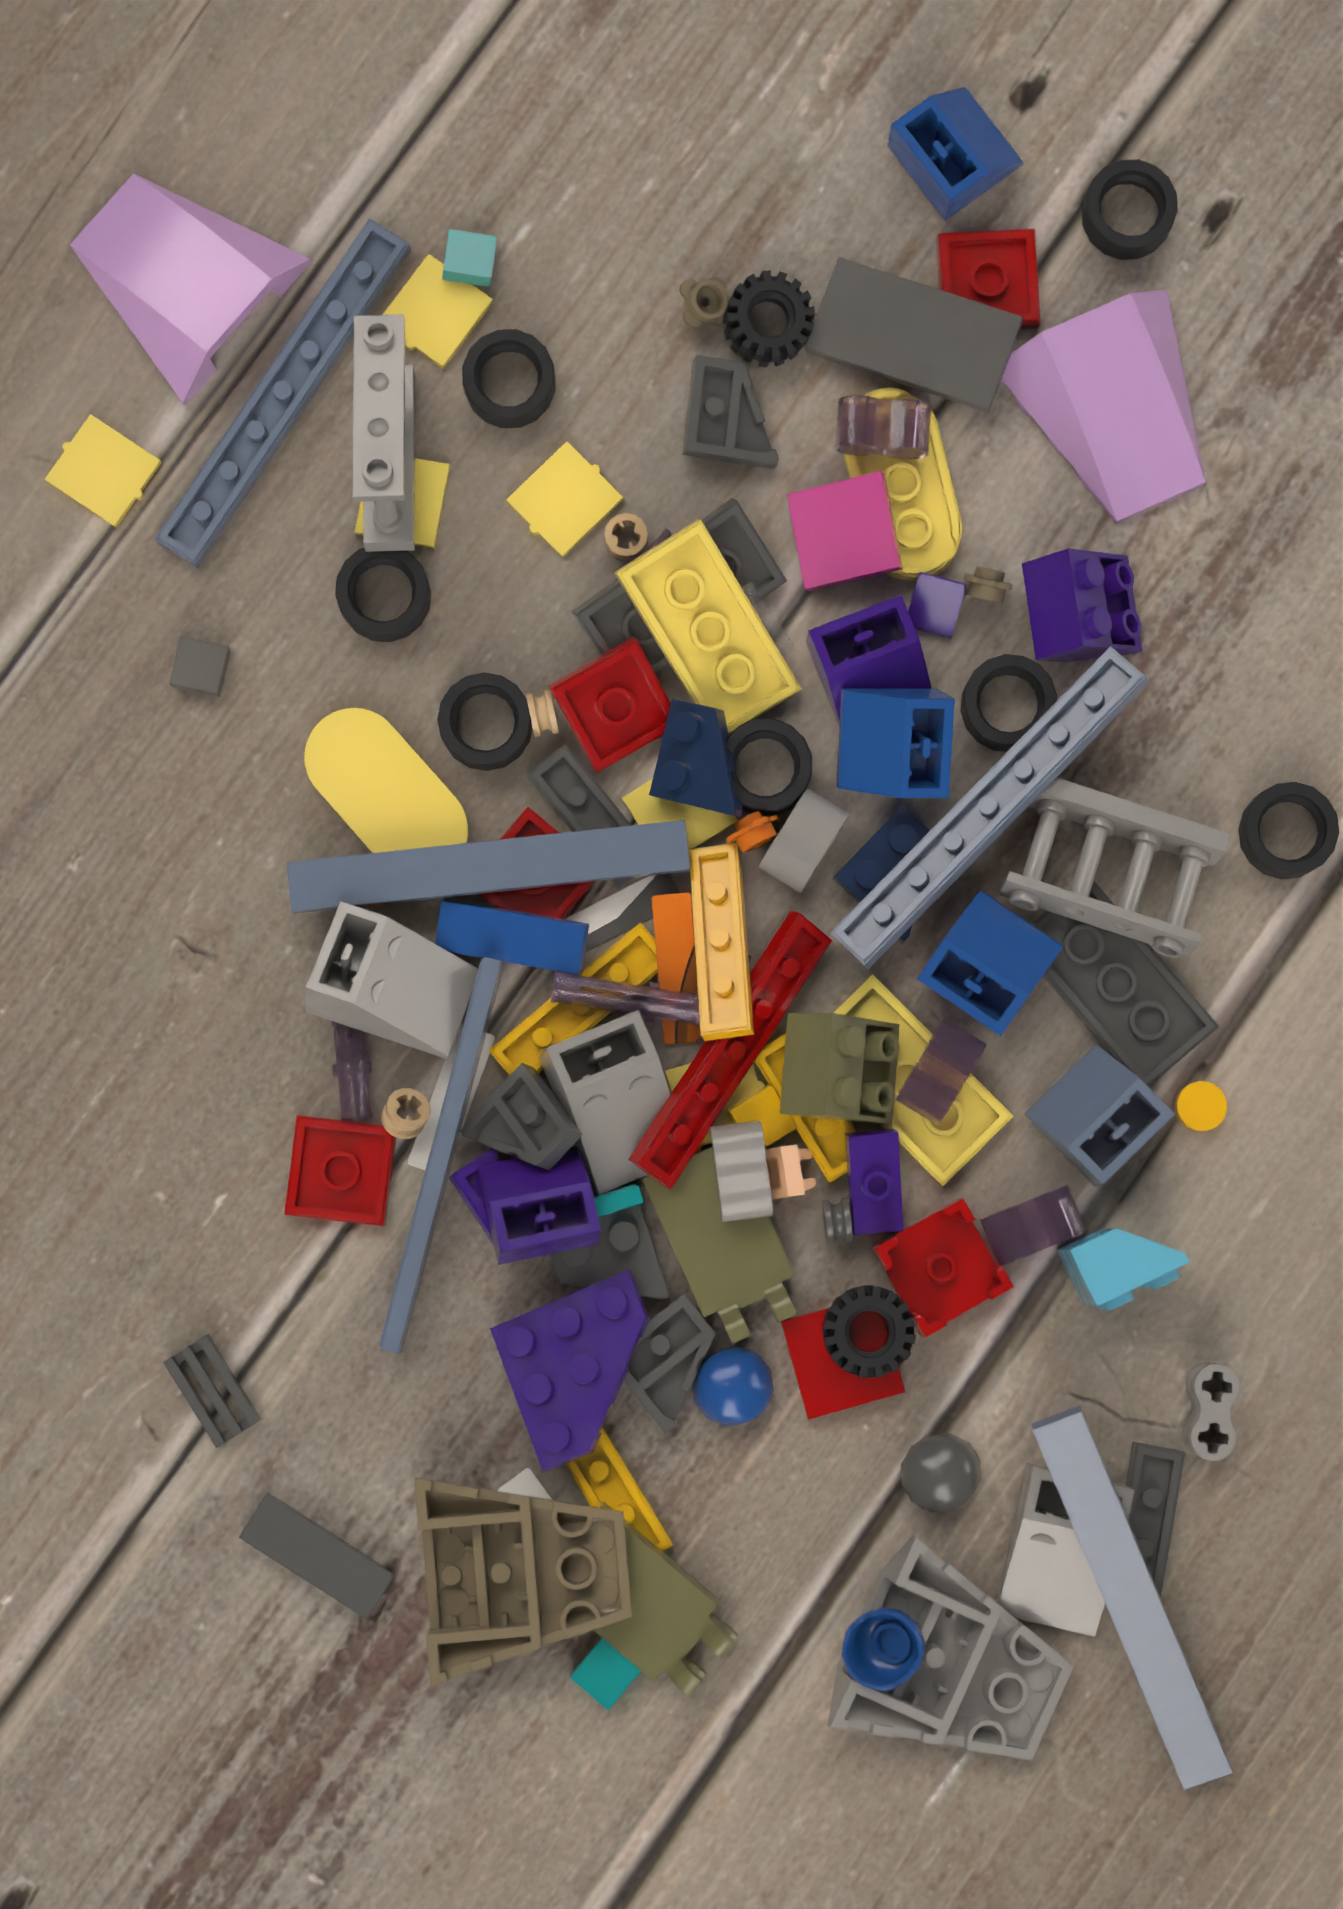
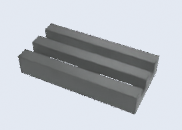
[163,1334,261,1448]

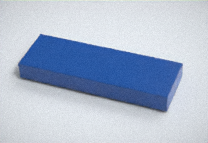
[435,899,589,975]

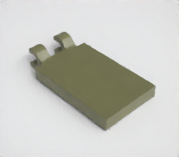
[641,1147,797,1344]
[594,1501,738,1697]

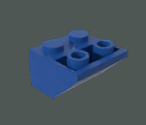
[887,87,1023,221]
[836,688,955,798]
[917,890,1064,1036]

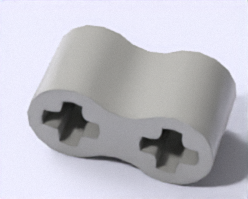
[758,788,850,893]
[710,1120,773,1222]
[1182,1362,1240,1461]

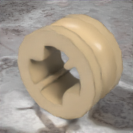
[604,513,648,562]
[526,689,559,737]
[381,1088,431,1139]

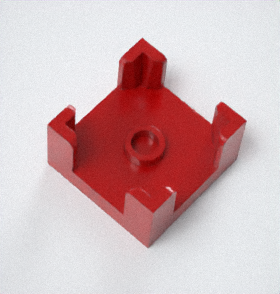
[871,1198,1014,1338]

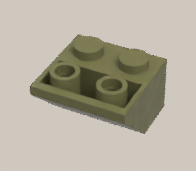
[780,1013,900,1124]

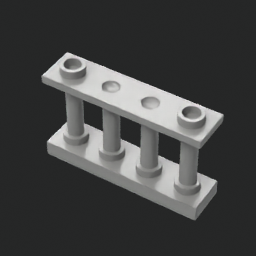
[352,314,415,552]
[999,777,1231,958]

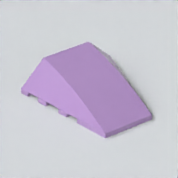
[70,173,312,406]
[1001,289,1206,523]

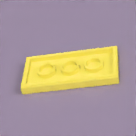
[614,519,802,737]
[834,974,1014,1187]

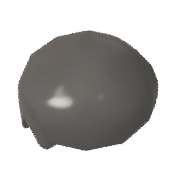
[901,1432,981,1513]

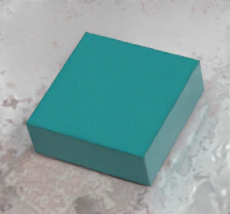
[442,229,497,287]
[594,1184,644,1218]
[570,1637,641,1711]

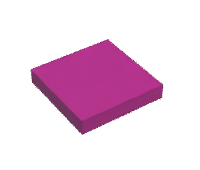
[787,471,903,592]

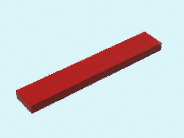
[628,911,833,1189]

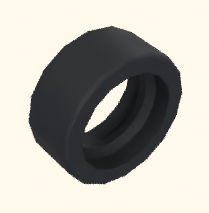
[1081,159,1178,260]
[462,329,555,428]
[335,548,431,642]
[960,654,1057,752]
[437,672,533,771]
[726,719,812,816]
[1238,782,1339,880]

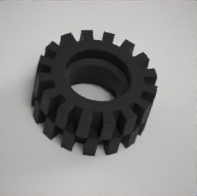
[723,270,815,367]
[822,1285,916,1378]

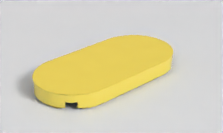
[841,388,962,581]
[304,708,469,853]

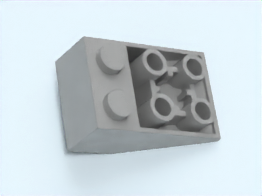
[305,901,478,1059]
[539,1010,671,1196]
[997,1463,1134,1636]

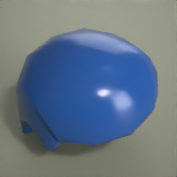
[692,1347,774,1426]
[841,1607,925,1691]

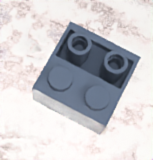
[1024,1045,1175,1186]

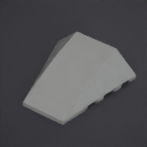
[828,1535,1074,1761]

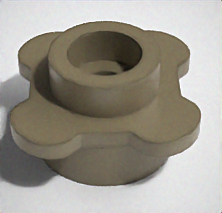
[679,277,729,328]
[964,566,1013,603]

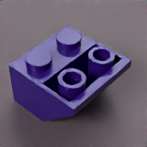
[1022,548,1142,662]
[806,595,932,725]
[477,1146,601,1265]

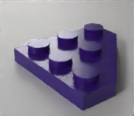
[490,1270,650,1472]

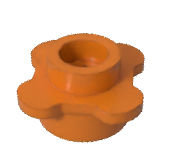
[726,811,779,854]

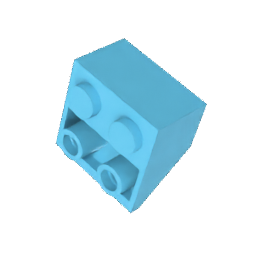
[1057,1228,1190,1311]

